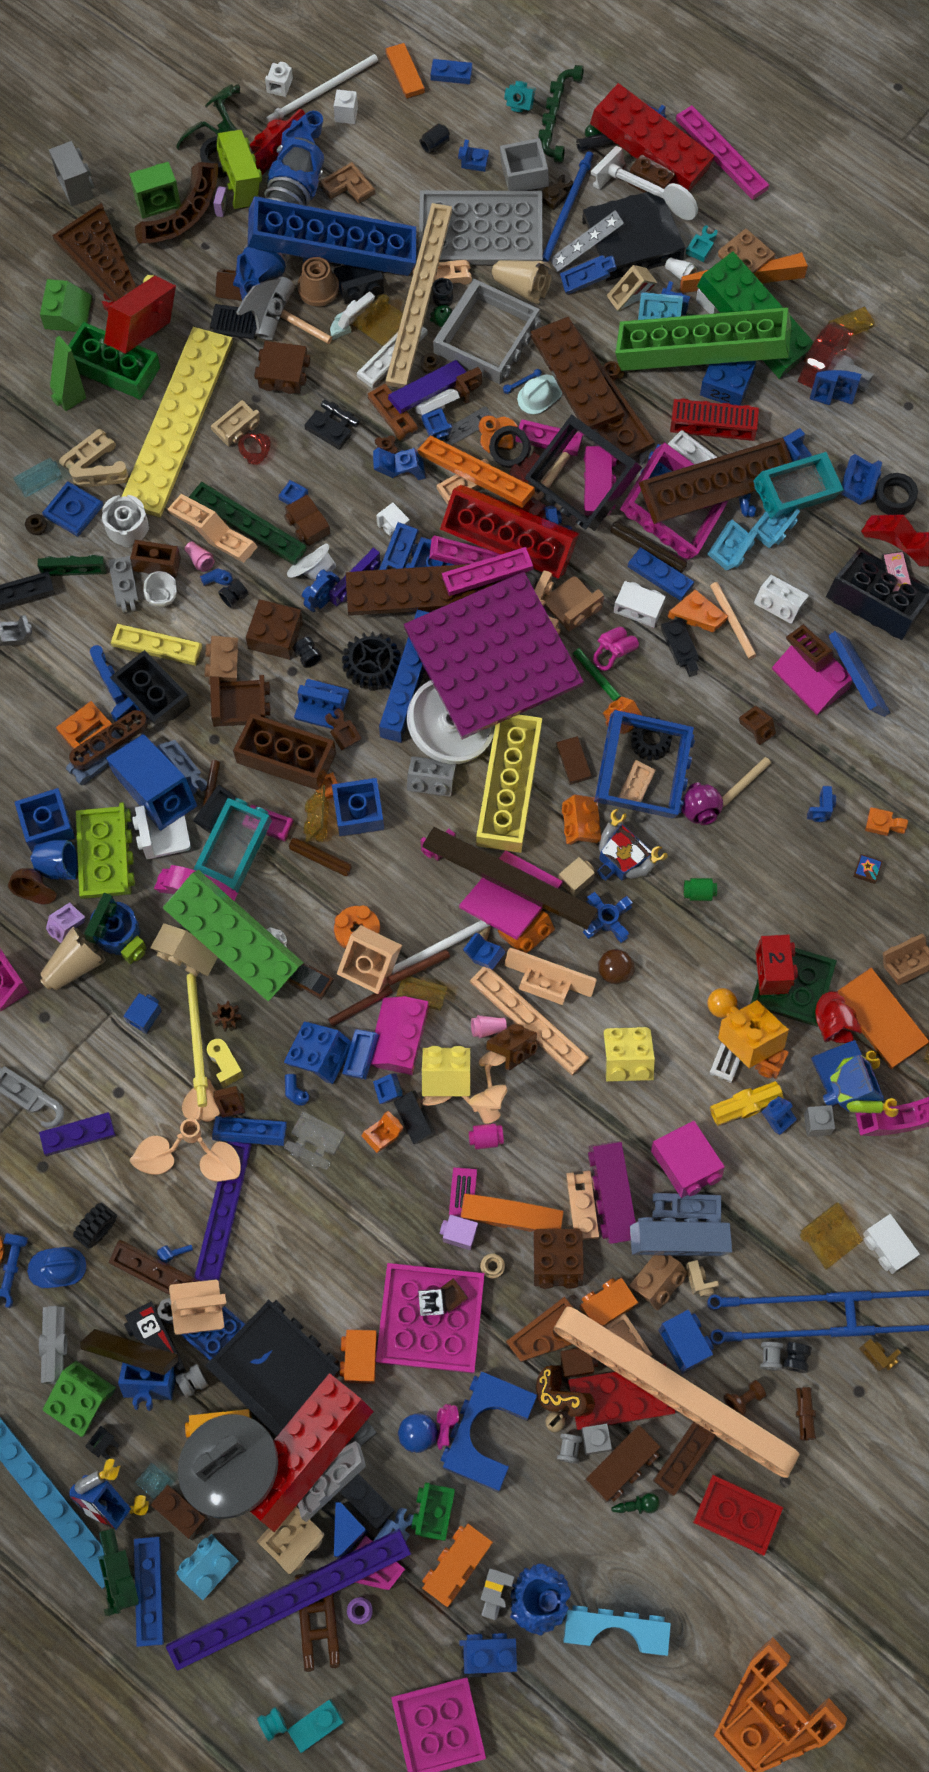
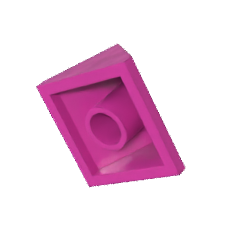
[0,949,30,1011]

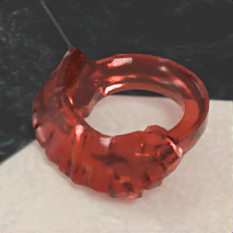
[238,433,271,465]

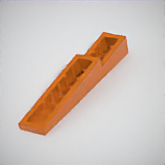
[680,252,808,293]

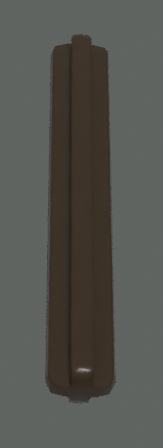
[610,522,687,573]

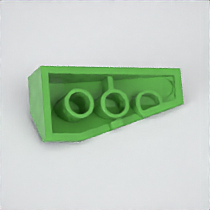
[50,336,86,411]

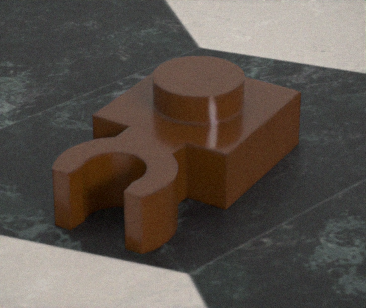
[325,708,362,751]

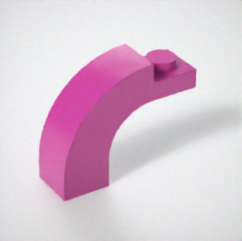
[154,865,238,901]
[855,1097,929,1136]

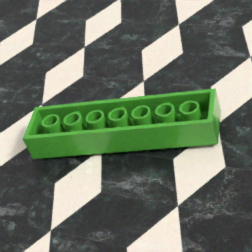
[615,308,792,371]

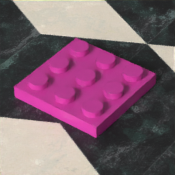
[391,1677,486,1772]

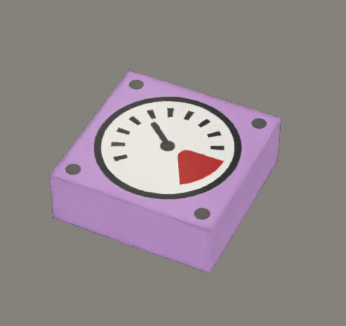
[213,186,228,217]

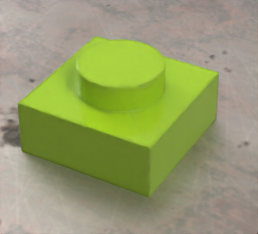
[121,936,147,965]

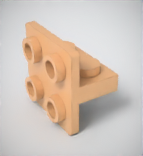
[169,1280,226,1335]

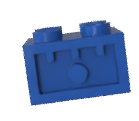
[284,1022,352,1084]

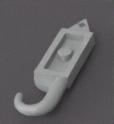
[0,1066,64,1128]

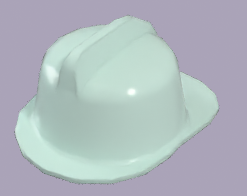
[517,374,563,415]

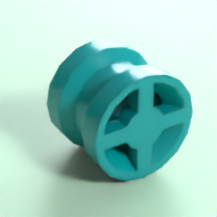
[257,1707,288,1742]

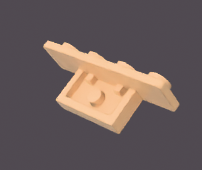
[504,948,597,1005]

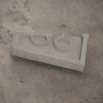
[298,1441,366,1522]

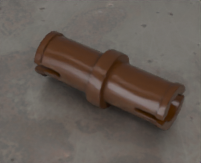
[795,1387,816,1441]

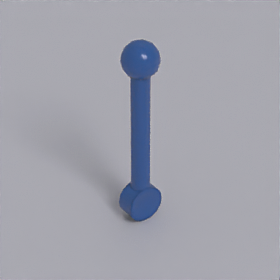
[503,369,542,394]

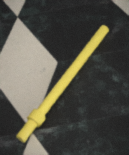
[187,974,208,1107]

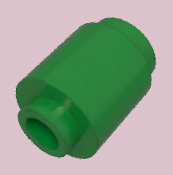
[684,878,717,901]

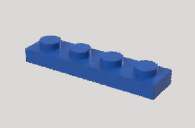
[134,1537,164,1647]

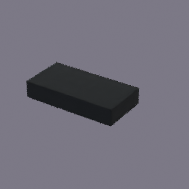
[193,785,237,834]
[394,1091,436,1144]

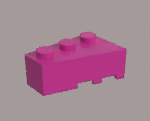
[584,446,616,515]

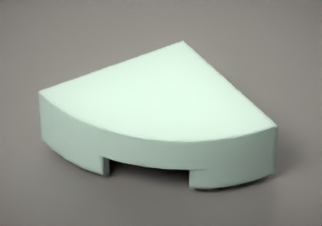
[330,312,351,340]

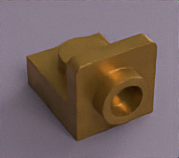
[859,1338,901,1371]

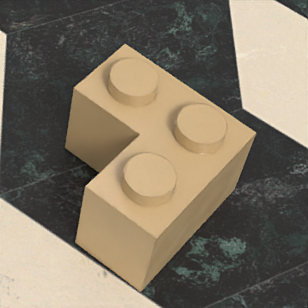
[150,924,218,977]

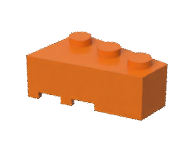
[422,1524,493,1608]

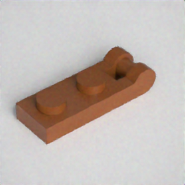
[367,384,418,441]

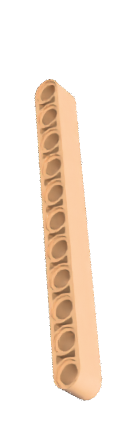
[554,1307,800,1478]

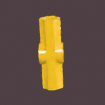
[710,1081,784,1126]

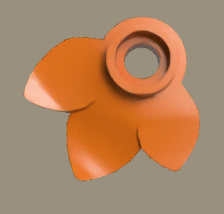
[478,415,518,453]

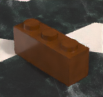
[584,1425,660,1503]

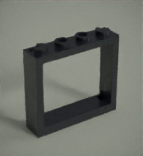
[525,414,642,531]

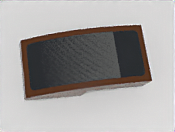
[287,963,334,1000]

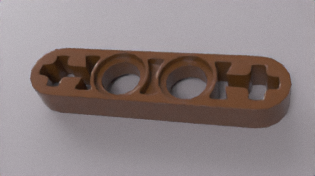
[69,710,148,770]

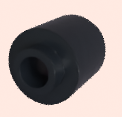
[419,123,450,153]

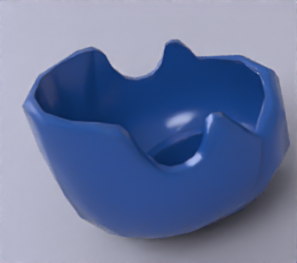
[398,1413,438,1453]

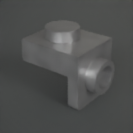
[0,615,32,646]

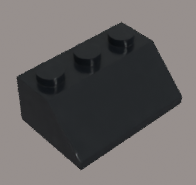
[110,650,191,724]

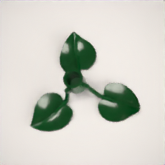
[176,84,240,150]

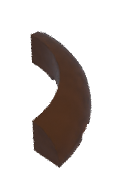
[135,162,218,243]

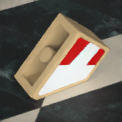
[607,265,657,311]

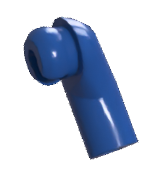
[200,568,233,586]

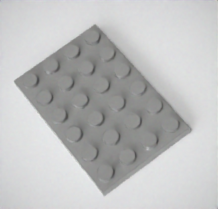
[419,190,543,265]

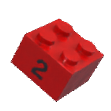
[755,935,798,995]

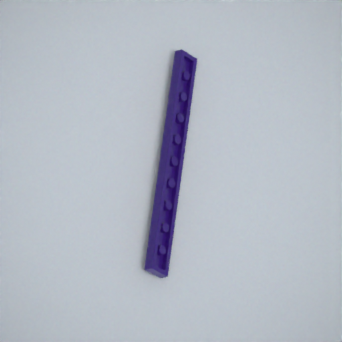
[166,1528,411,1671]

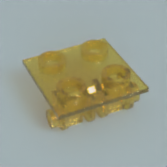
[352,294,403,346]
[303,785,329,842]
[799,1202,863,1270]

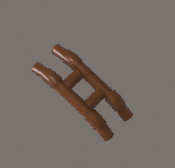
[295,1574,340,1672]

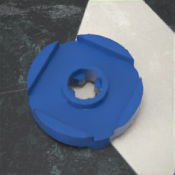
[302,569,340,612]

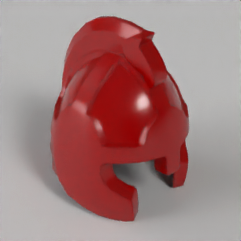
[815,991,862,1043]

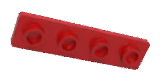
[249,109,305,175]

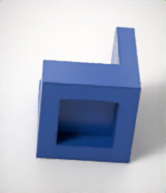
[783,428,812,462]

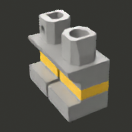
[481,1568,515,1620]

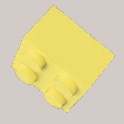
[422,1046,470,1096]

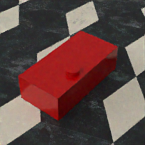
[104,275,176,354]

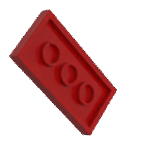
[568,1363,676,1431]

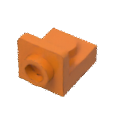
[755,1049,789,1079]

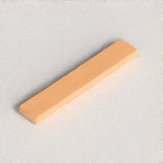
[470,967,589,1076]

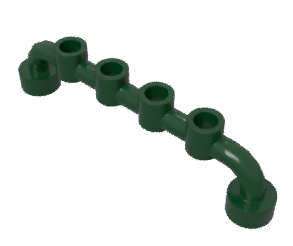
[538,65,584,163]

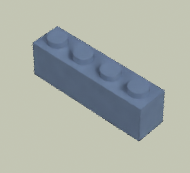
[630,1217,732,1256]

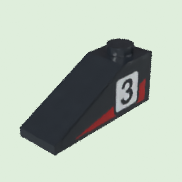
[124,1301,187,1373]

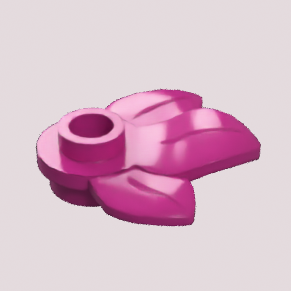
[437,1404,459,1450]

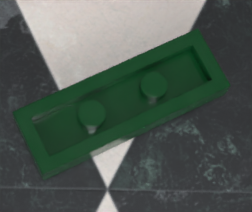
[37,555,107,576]

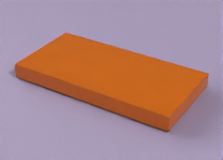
[838,968,929,1069]

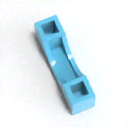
[563,1605,671,1656]

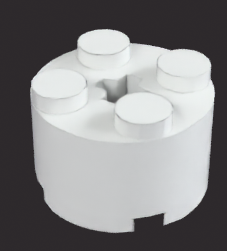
[102,495,149,548]

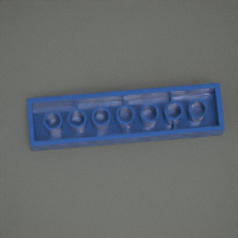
[247,196,416,276]

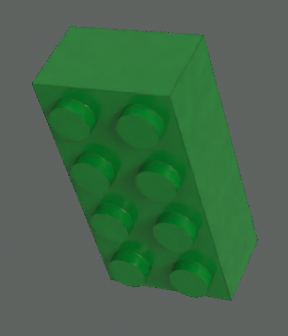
[68,322,161,400]

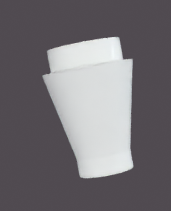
[665,257,697,280]

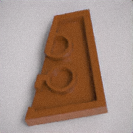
[506,1297,573,1362]

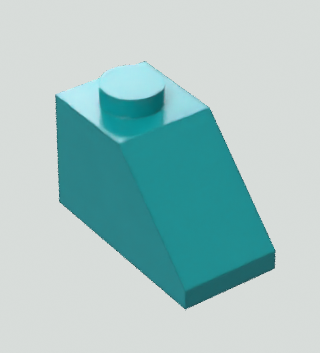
[288,1699,345,1753]

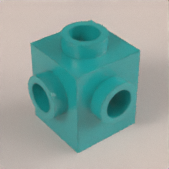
[504,81,536,112]

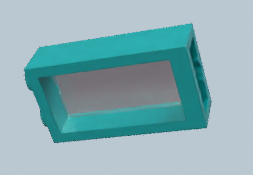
[753,452,844,519]
[193,798,272,893]

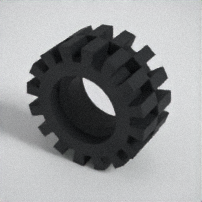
[631,717,673,761]
[73,1202,117,1249]

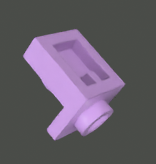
[46,902,85,943]

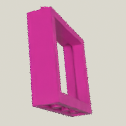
[620,442,728,560]

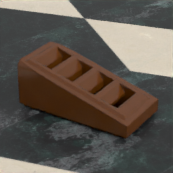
[786,624,833,672]

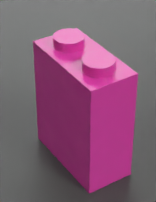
[651,1121,725,1198]

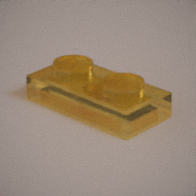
[827,306,875,342]
[396,977,448,1011]

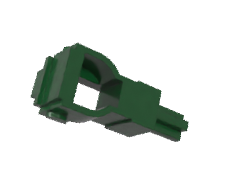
[98,1528,139,1616]

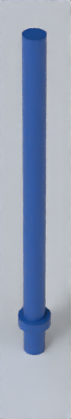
[542,151,594,262]

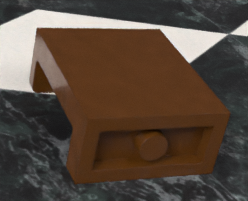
[210,675,271,727]

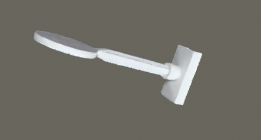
[591,146,698,220]

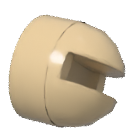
[545,1412,565,1433]

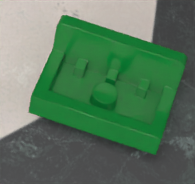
[411,1482,455,1541]

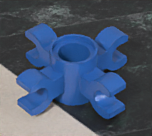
[583,892,633,943]

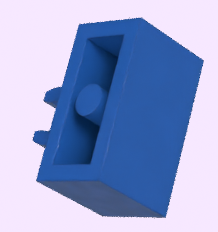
[118,1363,176,1411]

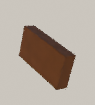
[556,736,592,785]

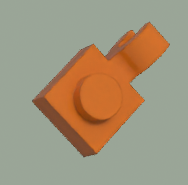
[865,807,908,836]

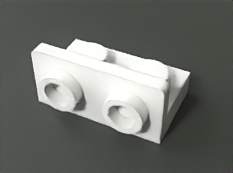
[754,575,809,623]

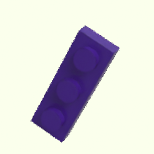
[329,547,381,607]
[39,1112,116,1157]

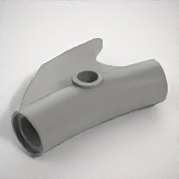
[237,277,295,340]

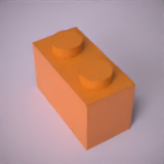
[580,1277,638,1327]
[340,1330,377,1384]

